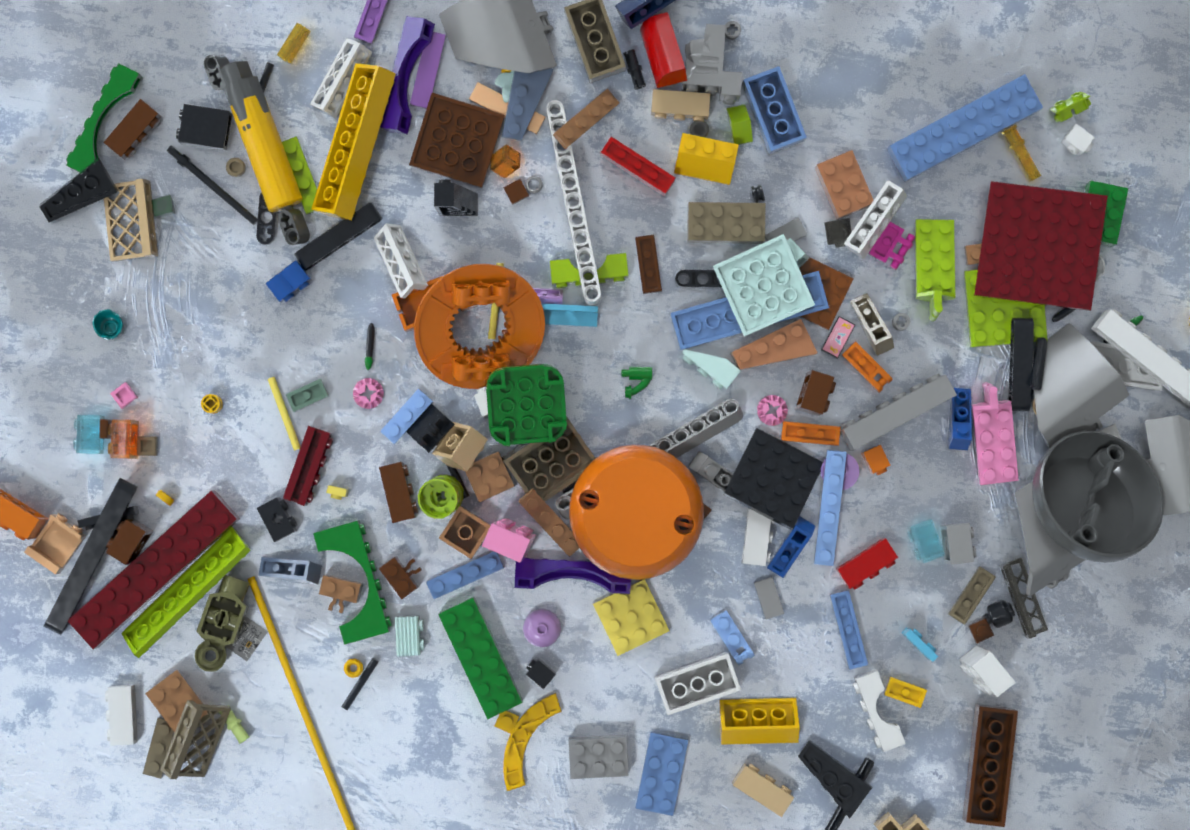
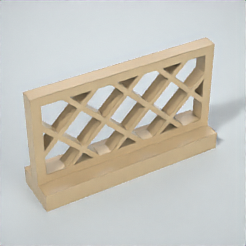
[104,179,158,262]

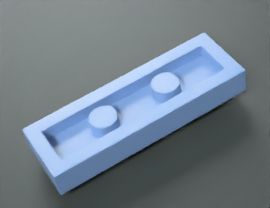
[380,389,433,444]

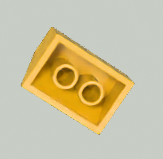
[674,133,739,185]

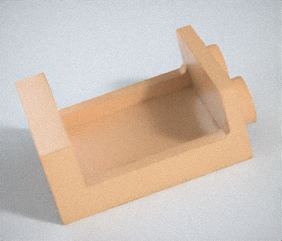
[24,513,86,574]

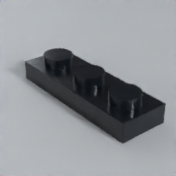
[77,506,139,530]

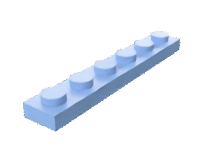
[814,449,847,566]

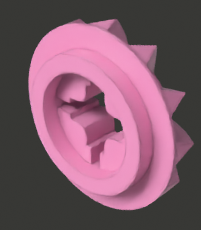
[353,378,384,409]
[757,395,788,426]

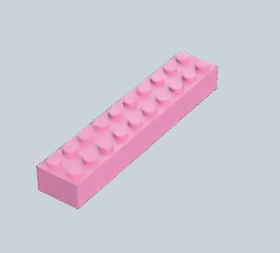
[482,518,536,563]

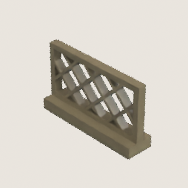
[161,700,231,780]

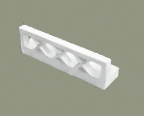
[310,38,372,118]
[374,223,428,298]

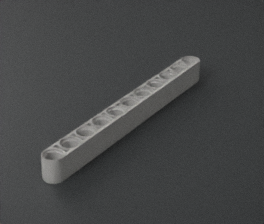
[555,399,743,519]

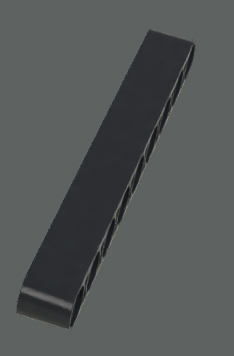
[43,478,138,635]

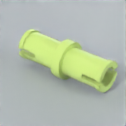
[218,705,250,744]

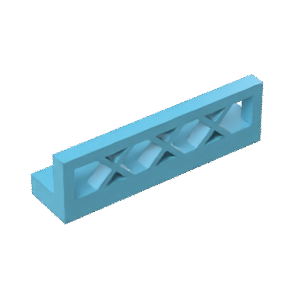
[541,303,598,327]

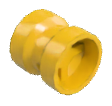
[201,394,223,414]

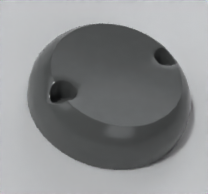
[1032,431,1164,563]

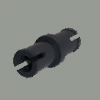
[623,49,646,90]

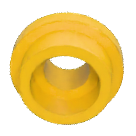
[344,658,363,678]

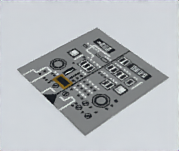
[226,616,268,661]

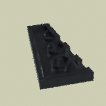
[39,158,118,222]

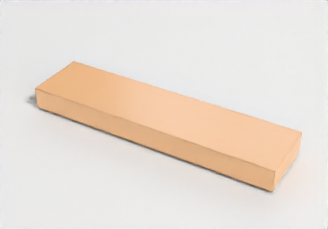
[469,82,546,135]

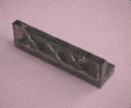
[999,557,1048,639]

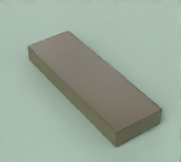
[948,566,996,625]

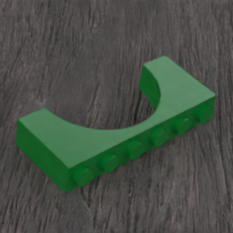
[313,520,393,645]

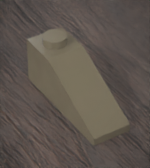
[850,293,894,356]

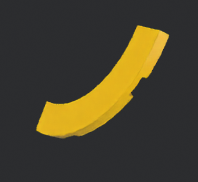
[503,693,562,791]

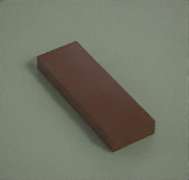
[635,234,662,294]

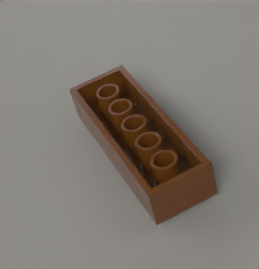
[962,704,1018,827]

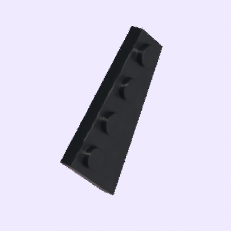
[798,740,873,819]

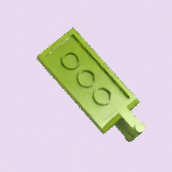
[915,219,955,322]

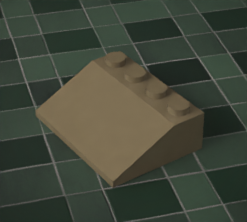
[502,416,596,501]

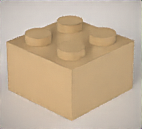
[432,422,488,471]

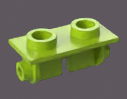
[1049,92,1091,122]

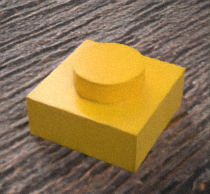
[494,711,519,734]

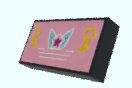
[821,316,855,359]

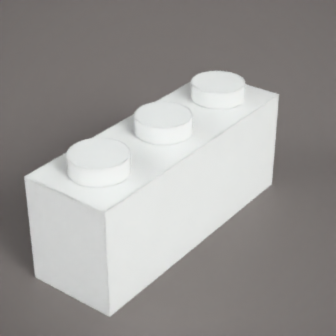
[741,508,774,566]
[105,685,138,746]

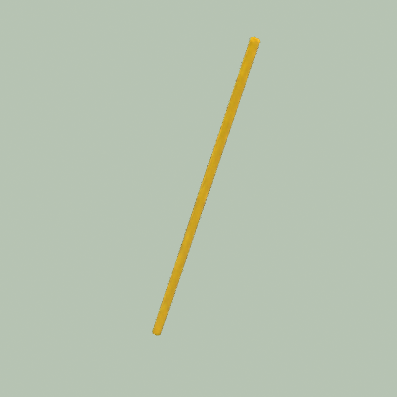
[247,576,355,830]

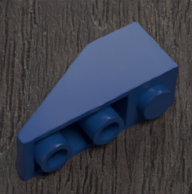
[948,388,972,450]

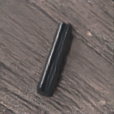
[1030,338,1047,390]

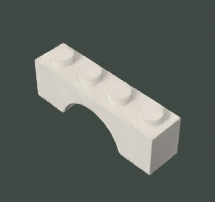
[853,670,906,752]

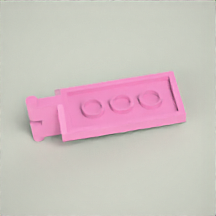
[971,382,1019,485]

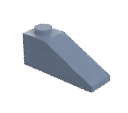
[258,557,322,585]

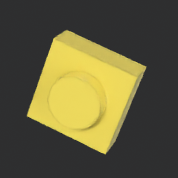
[326,485,349,500]

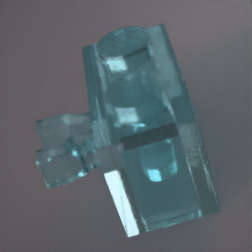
[73,415,105,454]

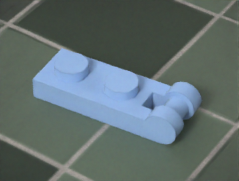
[710,610,755,666]

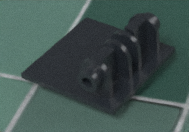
[406,403,455,453]

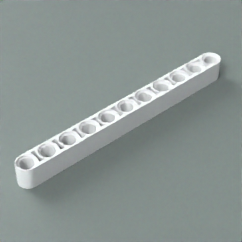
[547,100,601,305]

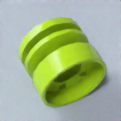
[418,474,464,519]

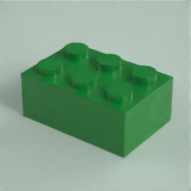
[1084,181,1129,247]

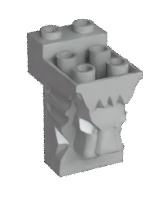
[682,24,742,105]

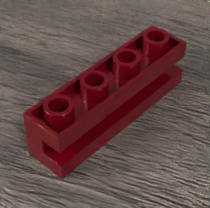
[283,426,334,506]

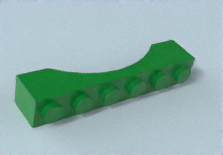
[66,63,142,173]

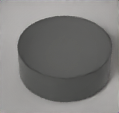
[690,121,709,137]

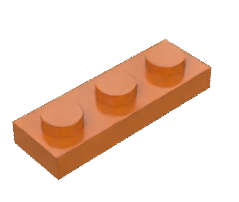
[781,421,840,446]

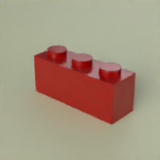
[836,538,898,590]

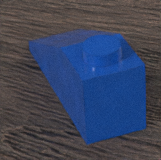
[767,516,816,578]

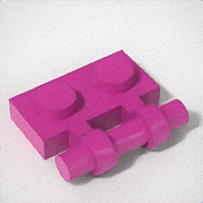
[868,222,915,270]

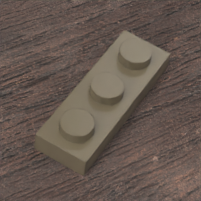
[142,717,174,779]

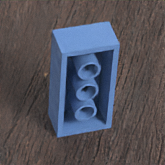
[742,66,807,155]

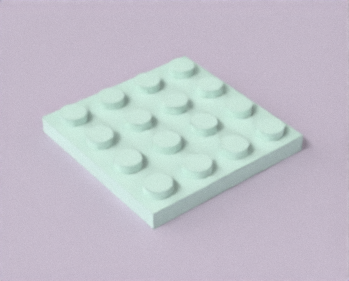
[713,234,815,337]

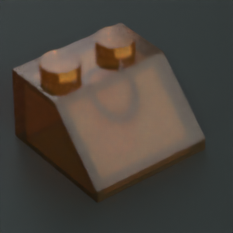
[108,420,139,459]

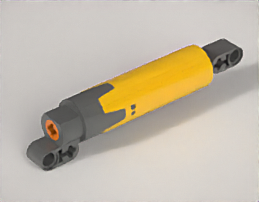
[204,55,310,245]

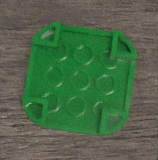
[486,364,567,446]

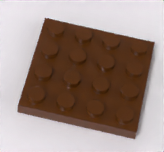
[409,92,505,188]

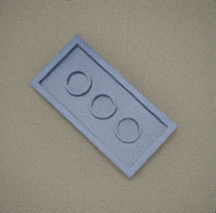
[635,732,688,816]

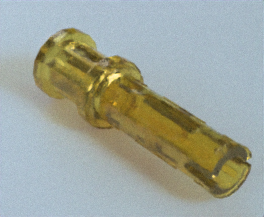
[1001,125,1042,181]

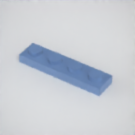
[426,552,504,599]
[830,590,868,670]

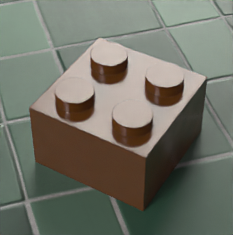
[105,519,153,565]

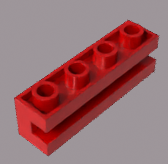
[601,137,676,197]

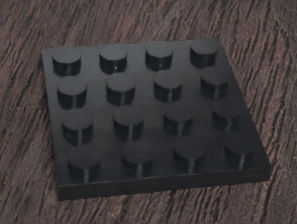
[723,428,823,530]

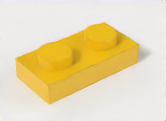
[884,677,927,708]

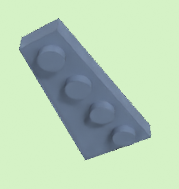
[502,69,554,141]

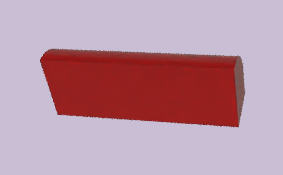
[640,12,687,88]

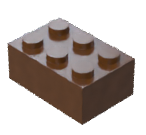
[795,370,836,416]

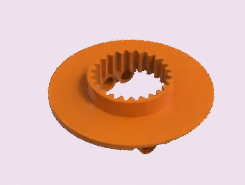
[414,264,545,389]

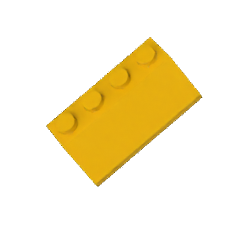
[719,698,800,745]

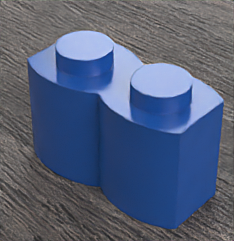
[265,261,312,303]

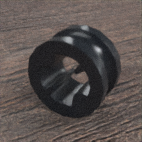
[751,184,765,203]

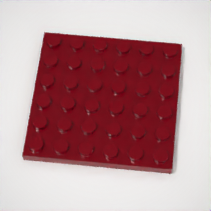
[974,181,1108,311]

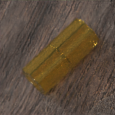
[277,23,311,64]

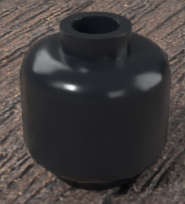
[985,600,1015,628]

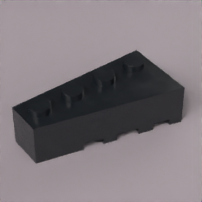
[434,179,478,216]

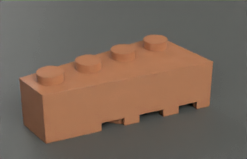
[730,319,818,370]

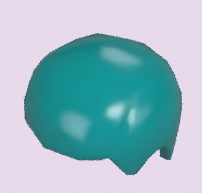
[92,309,124,340]

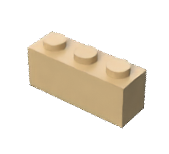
[651,89,710,122]
[732,763,794,817]

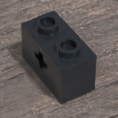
[257,497,298,542]

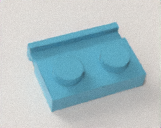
[902,627,938,662]

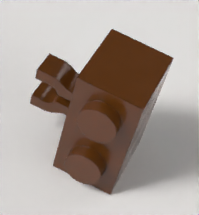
[379,556,422,600]

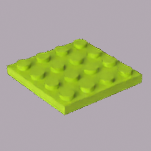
[964,270,1048,347]

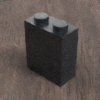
[176,104,232,151]

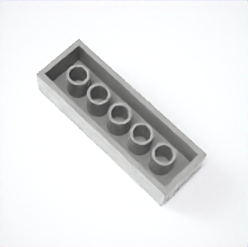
[840,374,957,451]

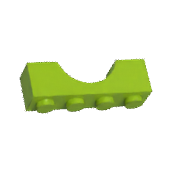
[550,253,628,288]

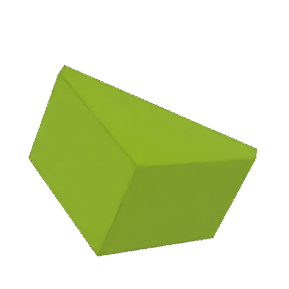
[726,104,753,145]

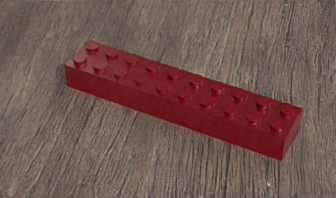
[68,490,240,650]

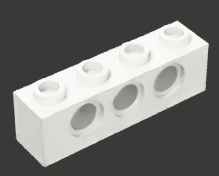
[844,180,907,259]

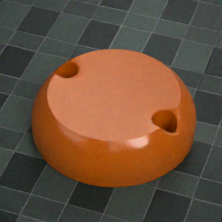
[569,445,704,580]

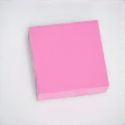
[110,382,138,409]

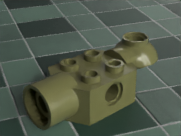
[195,575,250,672]

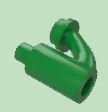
[621,367,652,400]

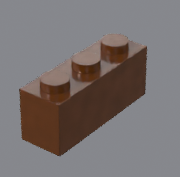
[103,99,162,160]
[379,462,419,523]

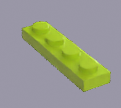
[282,136,317,215]

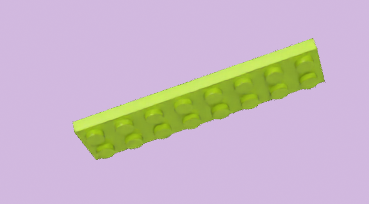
[121,527,251,658]

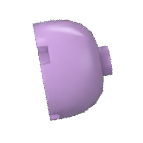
[523,609,561,648]

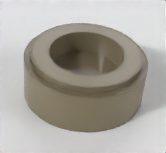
[226,158,246,177]

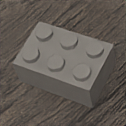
[568,735,629,779]

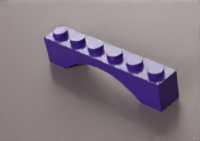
[380,16,435,135]
[515,558,631,594]

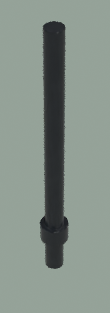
[167,145,258,225]

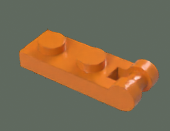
[842,341,893,393]

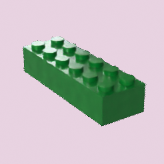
[438,597,523,720]

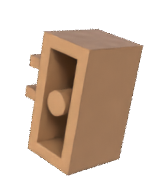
[319,575,363,613]

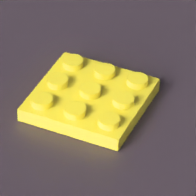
[593,579,669,656]

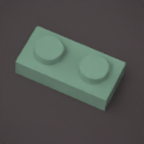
[286,379,329,412]

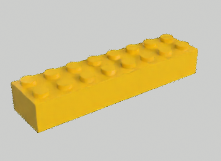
[311,63,396,221]

